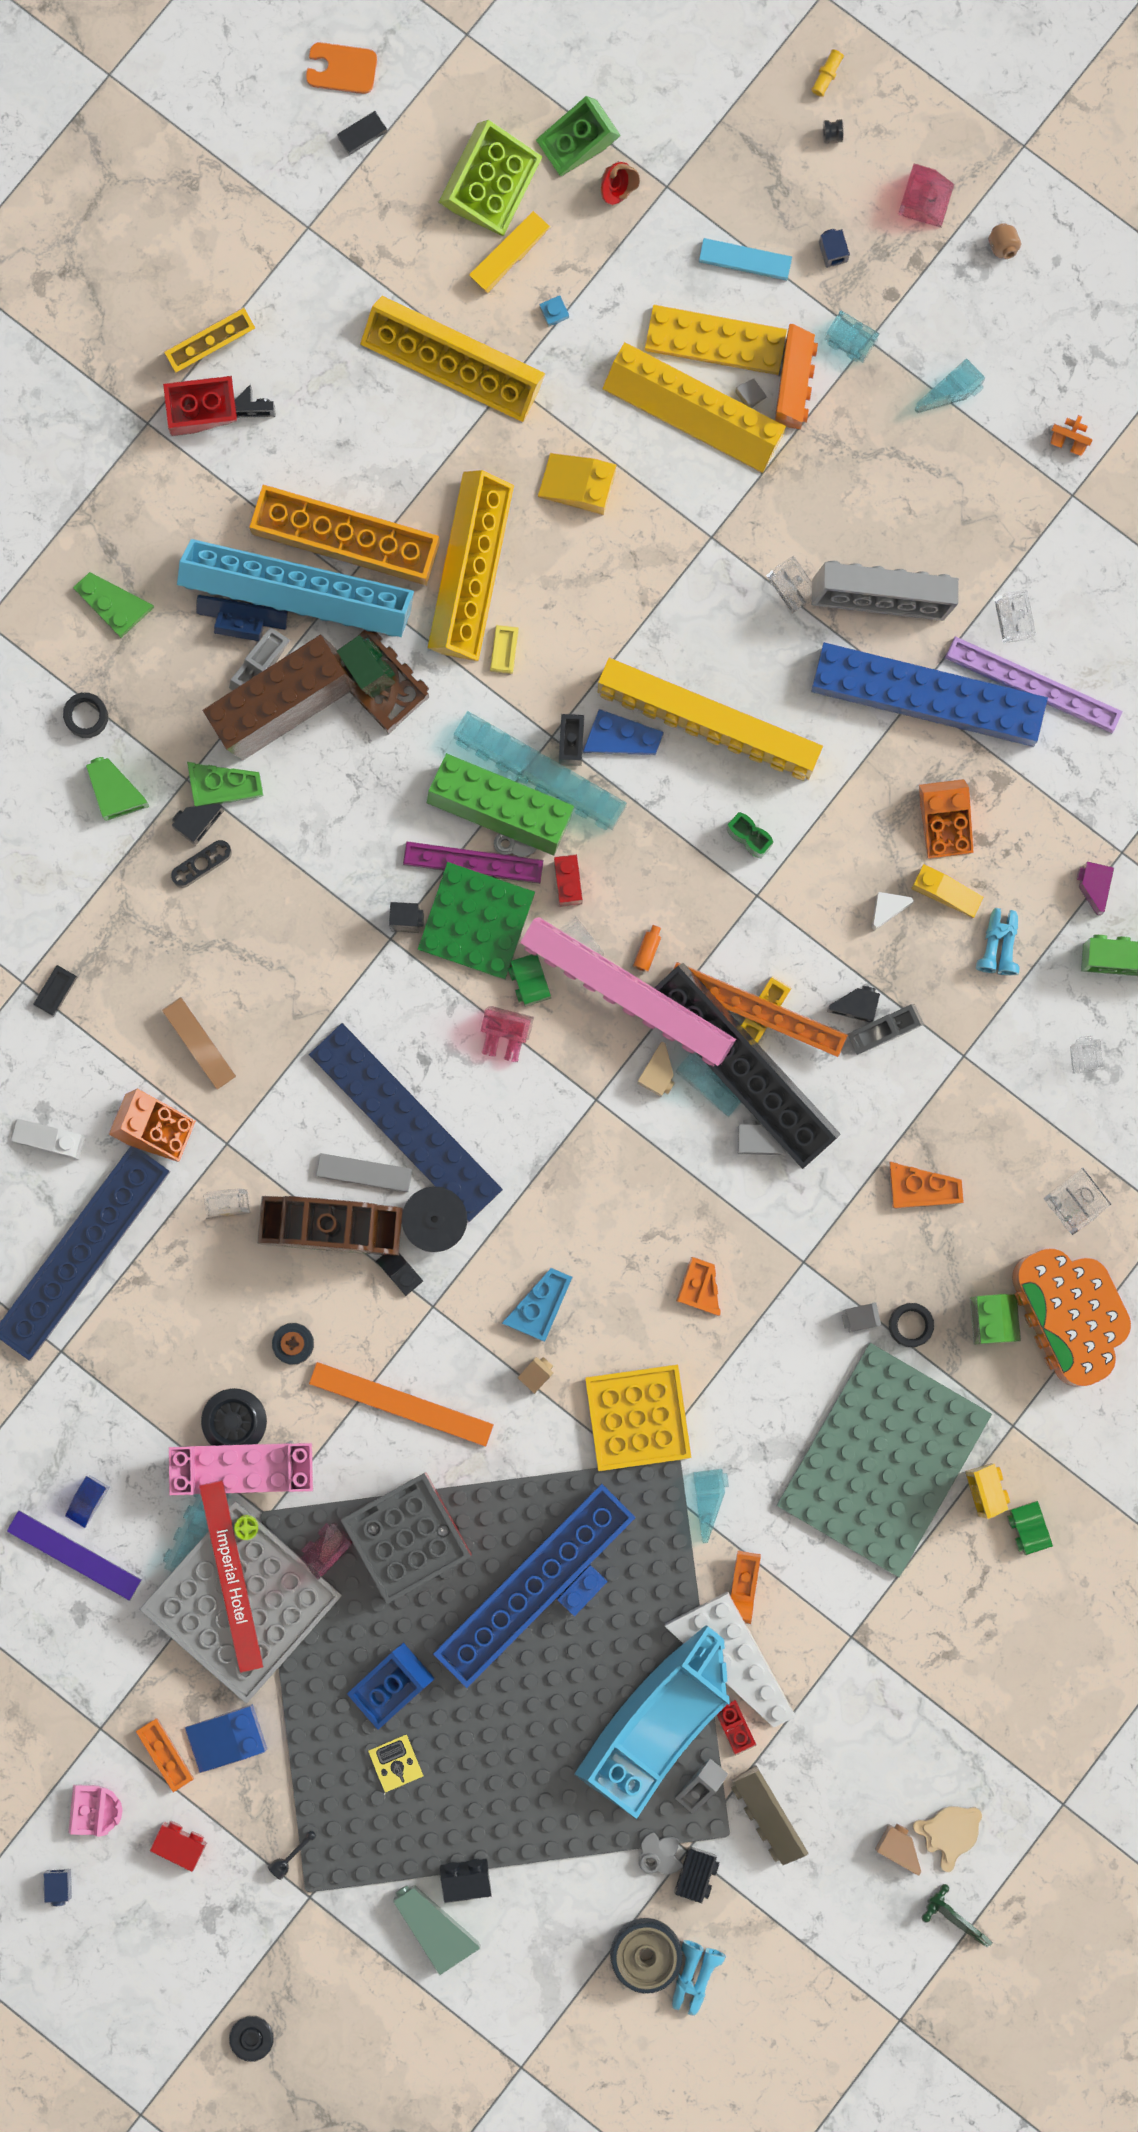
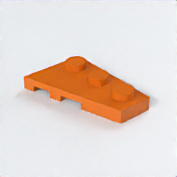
[889,1162,964,1208]

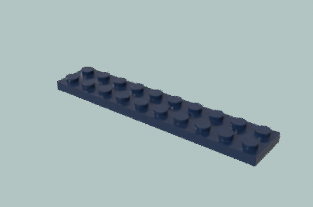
[308,1023,503,1222]
[0,1146,170,1361]

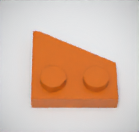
[676,1257,721,1316]

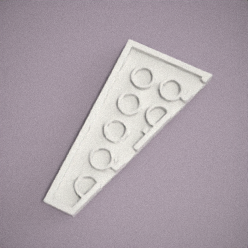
[665,1591,795,1728]

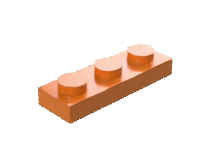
[136,1718,194,1792]

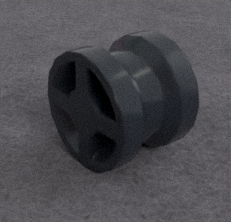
[823,119,843,143]

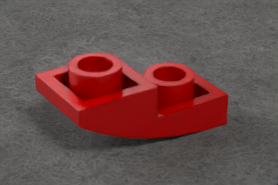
[717,1700,757,1756]

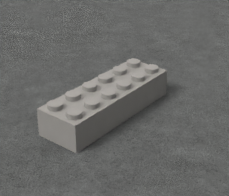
[811,561,959,621]

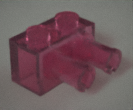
[480,1006,534,1062]

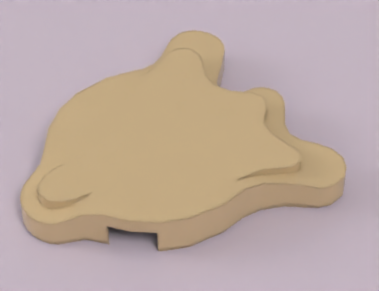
[913,1806,982,1872]

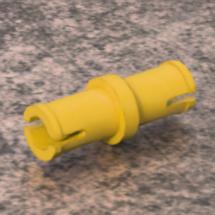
[811,49,844,97]

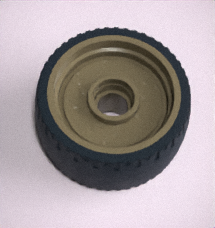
[610,1918,682,1994]

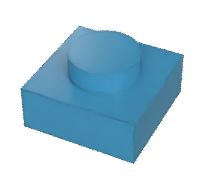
[539,295,569,327]

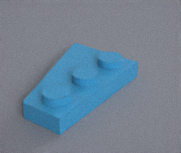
[502,1268,573,1342]

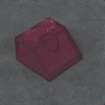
[898,163,954,227]

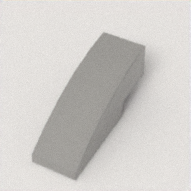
[229,627,289,691]

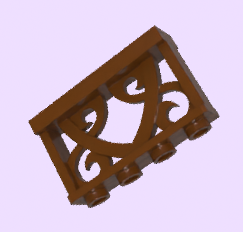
[350,630,429,734]

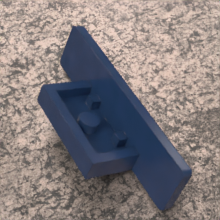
[196,595,288,641]

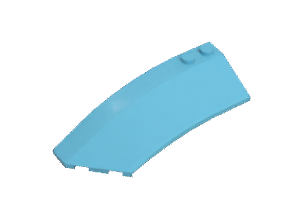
[575,1625,730,1819]

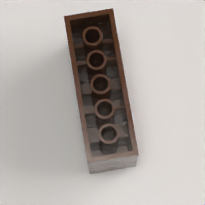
[202,634,359,760]

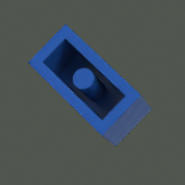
[557,1564,607,1616]

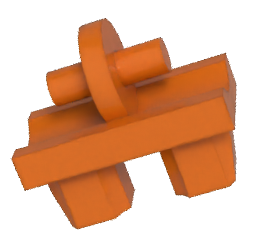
[1050,415,1093,456]

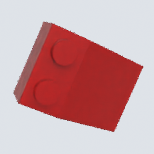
[163,376,237,436]

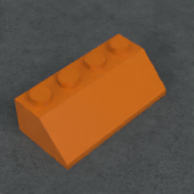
[775,323,818,429]

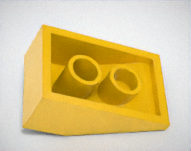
[538,453,616,515]
[965,1463,1010,1519]

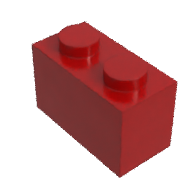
[554,854,583,907]
[150,1821,207,1872]

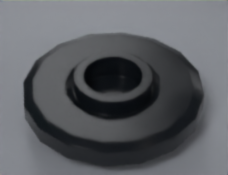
[229,2016,274,2062]

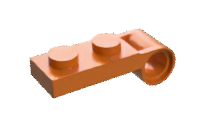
[730,1551,761,1624]

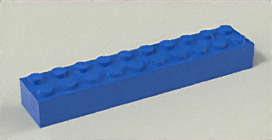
[811,642,1048,747]
[433,1483,636,1688]

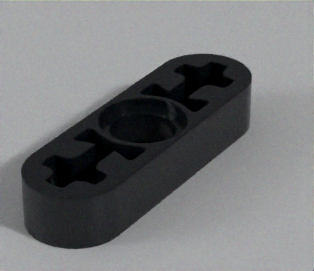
[171,840,232,888]

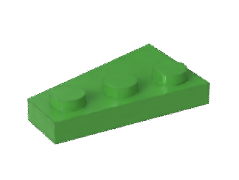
[73,572,154,638]
[187,762,264,806]

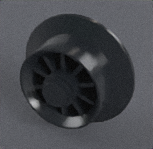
[402,1186,467,1252]
[201,1388,267,1446]

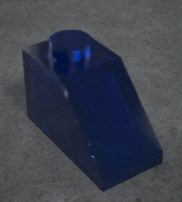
[65,1475,110,1528]

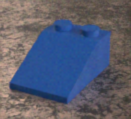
[347,1643,435,1730]
[185,1704,268,1773]

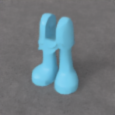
[976,908,1020,976]
[672,1940,726,2016]

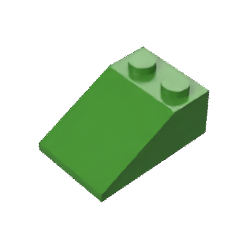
[536,96,621,176]

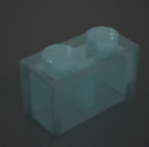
[825,310,880,363]

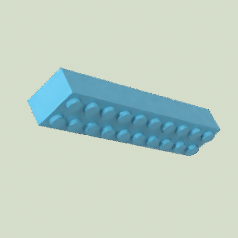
[177,539,414,637]

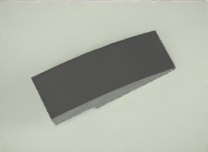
[848,1004,924,1055]

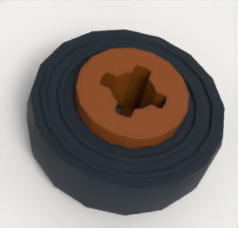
[272,1323,314,1365]

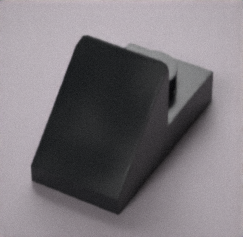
[235,384,276,418]
[376,1253,424,1296]

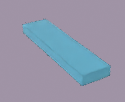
[699,238,792,281]

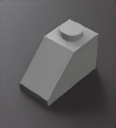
[738,1120,786,1155]
[842,1302,881,1332]
[675,1759,728,1814]

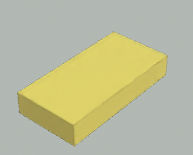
[490,625,519,674]

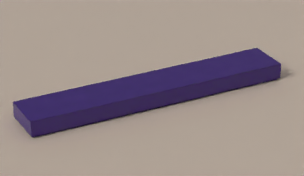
[7,1510,142,1601]

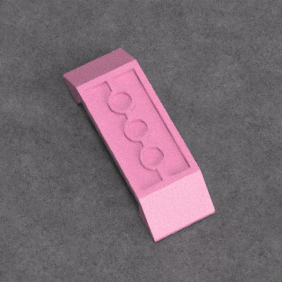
[169,1443,313,1495]

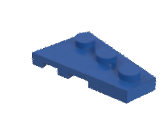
[583,709,664,755]

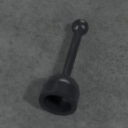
[268,1831,316,1880]

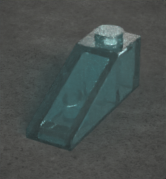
[915,358,986,413]
[676,1053,741,1117]
[693,1469,729,1543]

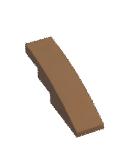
[162,997,236,1089]

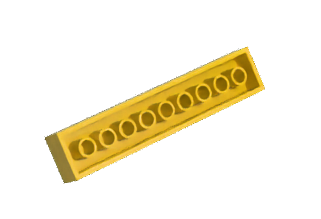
[597,658,823,780]

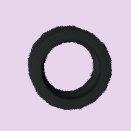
[63,692,108,738]
[889,1303,934,1347]

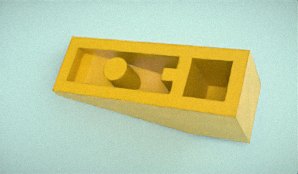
[911,864,984,918]

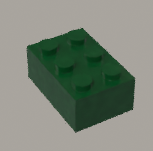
[336,635,396,698]

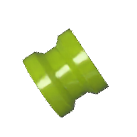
[234,1515,258,1540]

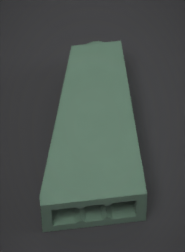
[393,1885,481,1975]

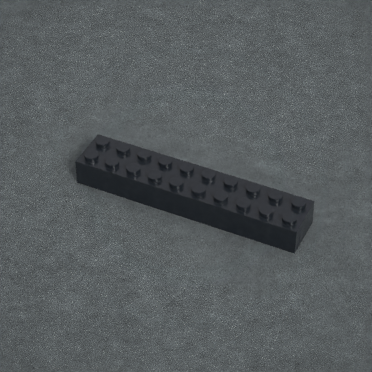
[654,963,841,1169]

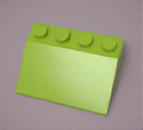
[438,120,543,236]

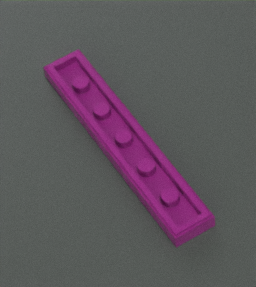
[403,841,544,884]

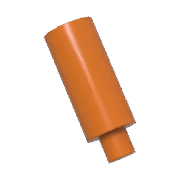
[633,925,661,972]

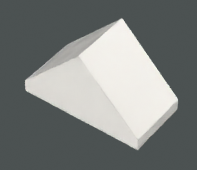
[872,892,913,931]

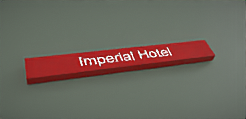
[199,1480,264,1673]

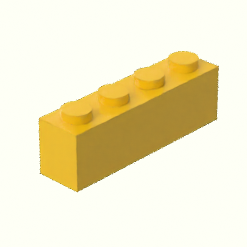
[163,307,255,373]

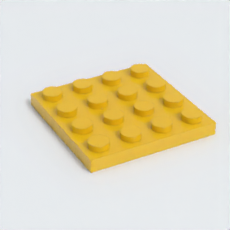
[585,1364,692,1471]

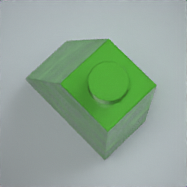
[86,757,149,821]

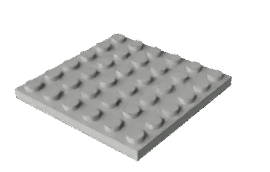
[139,1501,342,1704]

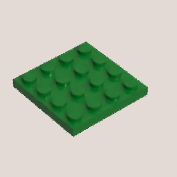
[418,862,535,980]

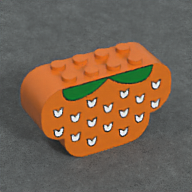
[1012,1249,1131,1386]

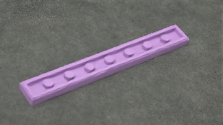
[945,636,1123,733]

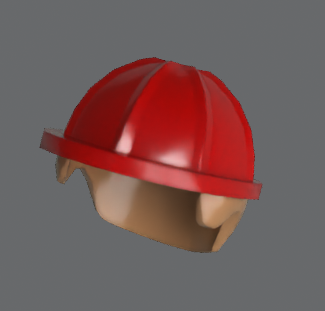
[601,161,640,205]

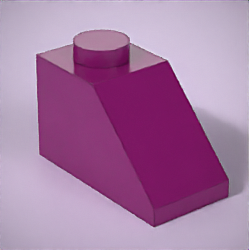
[1077,861,1114,916]

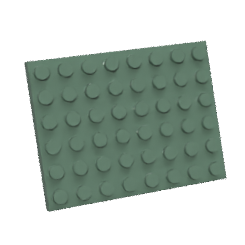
[776,1343,992,1578]

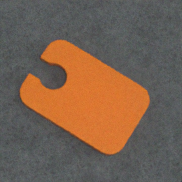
[306,42,377,94]

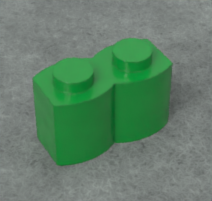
[727,812,774,859]
[508,954,552,1007]
[1007,1501,1053,1555]

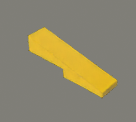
[469,211,550,293]
[741,976,792,1043]

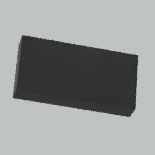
[337,111,387,155]
[33,965,78,1017]

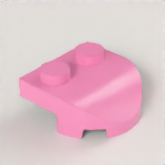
[68,1785,122,1836]

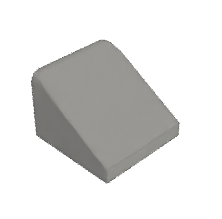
[735,379,767,408]

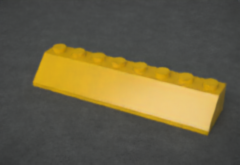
[360,296,545,422]
[602,342,786,473]
[427,470,514,661]

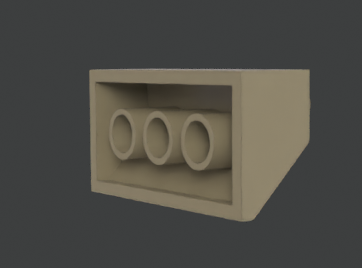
[731,1765,809,1865]

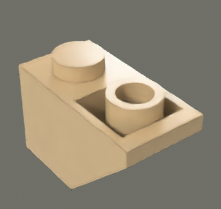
[518,1357,554,1394]

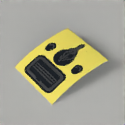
[369,1735,423,1792]

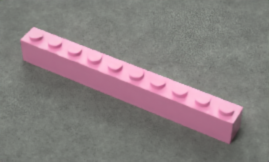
[520,917,736,1066]

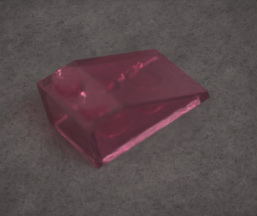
[301,1522,353,1580]

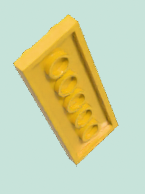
[645,305,787,375]

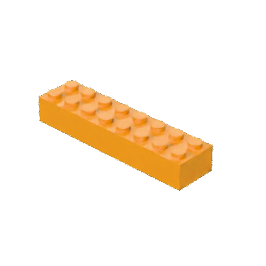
[249,484,440,586]

